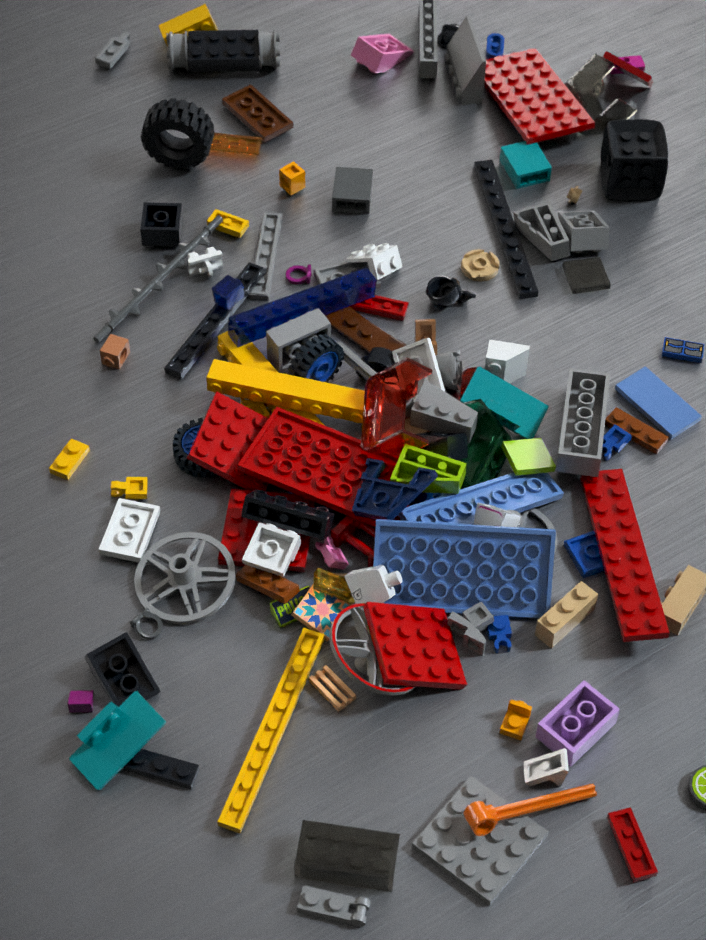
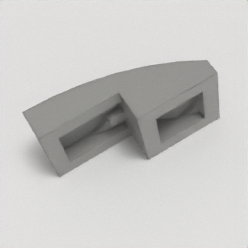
[448,611,486,656]

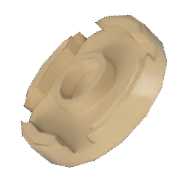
[461,249,499,282]

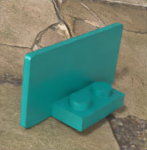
[460,366,549,439]
[69,691,166,791]

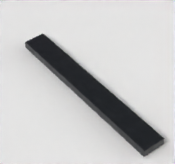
[164,262,266,379]

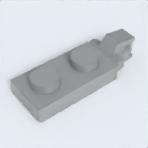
[95,31,131,69]

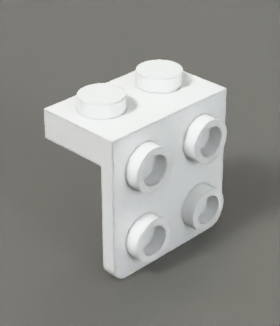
[346,243,402,280]

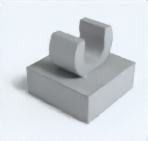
[463,602,494,632]

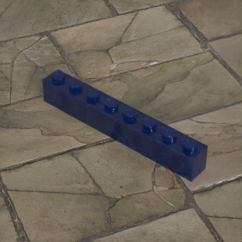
[228,267,377,347]

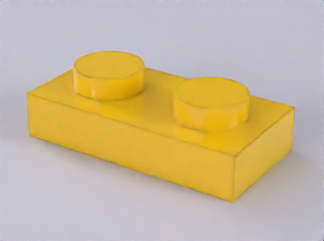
[207,209,249,238]
[49,438,90,480]

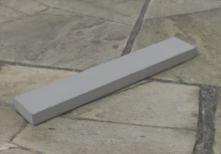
[249,212,282,301]

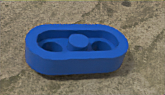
[486,33,504,59]

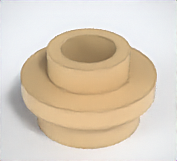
[566,186,582,204]

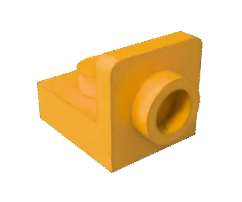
[499,699,532,741]

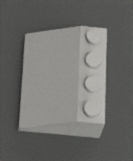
[444,15,486,105]

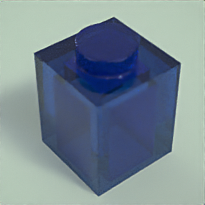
[211,275,245,310]

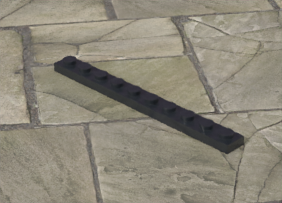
[474,160,539,299]

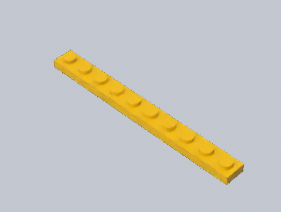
[217,628,325,833]

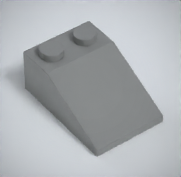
[558,210,610,253]

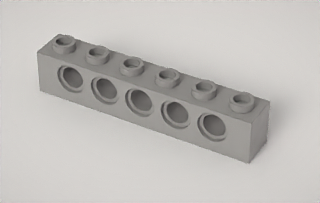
[419,0,438,78]

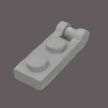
[297,885,371,926]

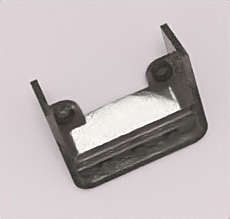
[565,53,637,136]

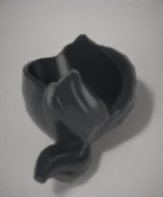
[426,276,476,306]

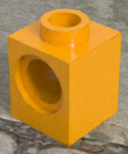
[279,161,305,196]

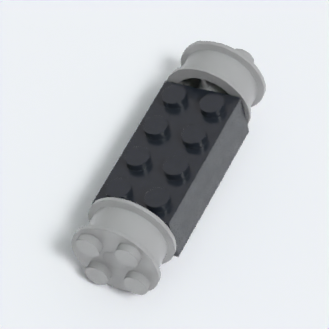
[166,29,280,73]

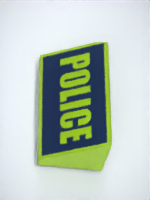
[270,585,310,628]

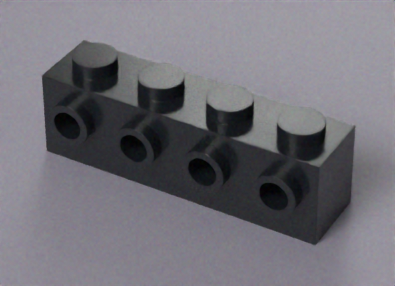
[241,490,335,540]

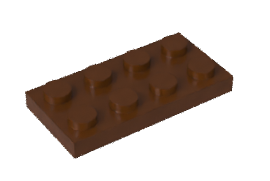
[222,84,293,143]

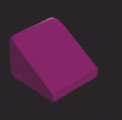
[68,690,94,713]

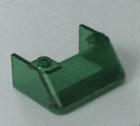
[448,399,512,490]

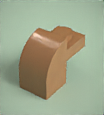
[414,319,437,355]

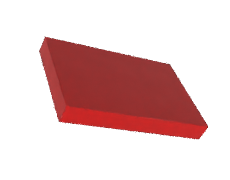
[603,51,653,88]

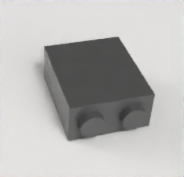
[332,167,373,214]

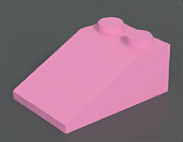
[351,34,414,74]

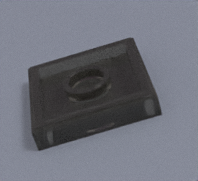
[562,256,611,294]

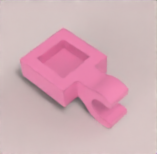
[315,536,349,570]

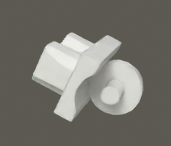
[187,247,223,278]

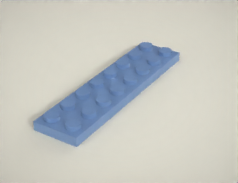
[398,472,564,525]

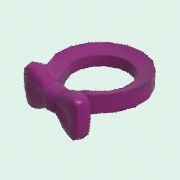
[286,264,312,285]

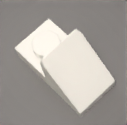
[524,748,569,786]

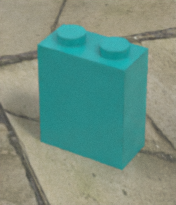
[500,141,552,189]

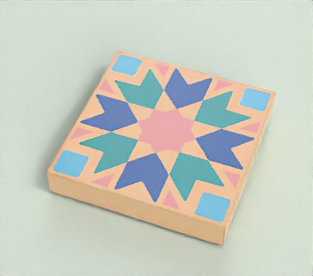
[291,580,350,641]

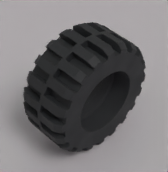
[141,98,215,169]

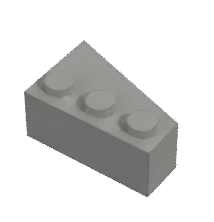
[514,201,570,261]
[410,380,478,443]

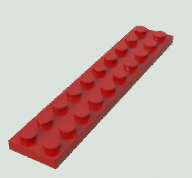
[580,469,669,642]

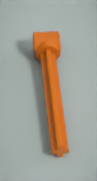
[463,784,597,836]

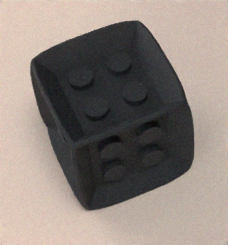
[600,119,668,201]

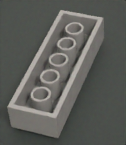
[556,368,610,477]

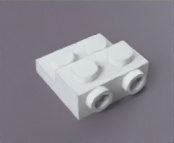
[242,523,301,577]

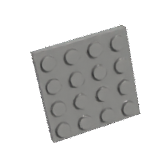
[412,776,549,906]

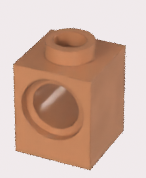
[100,334,130,369]

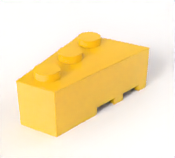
[158,4,218,47]

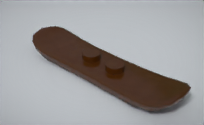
[312,292,406,354]

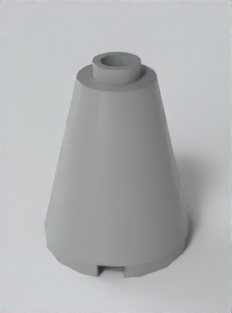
[435,350,463,391]

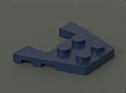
[352,458,438,520]

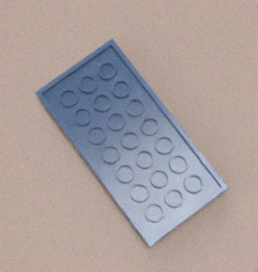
[373,519,556,618]

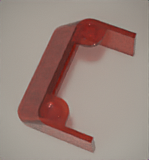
[361,357,432,455]

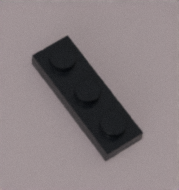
[124,749,200,790]

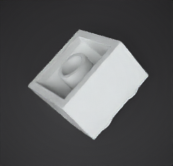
[485,340,530,383]

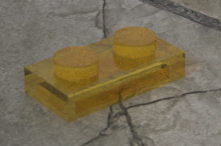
[313,568,355,604]

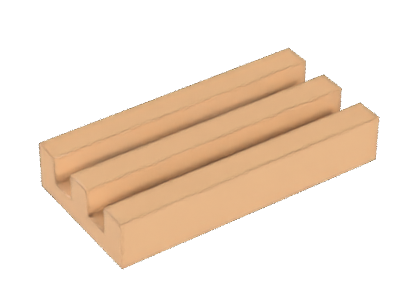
[309,665,356,712]

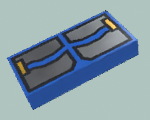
[662,337,705,363]

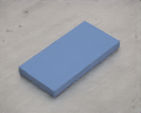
[615,366,702,440]

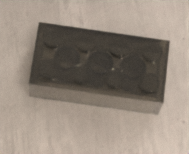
[294,820,400,892]

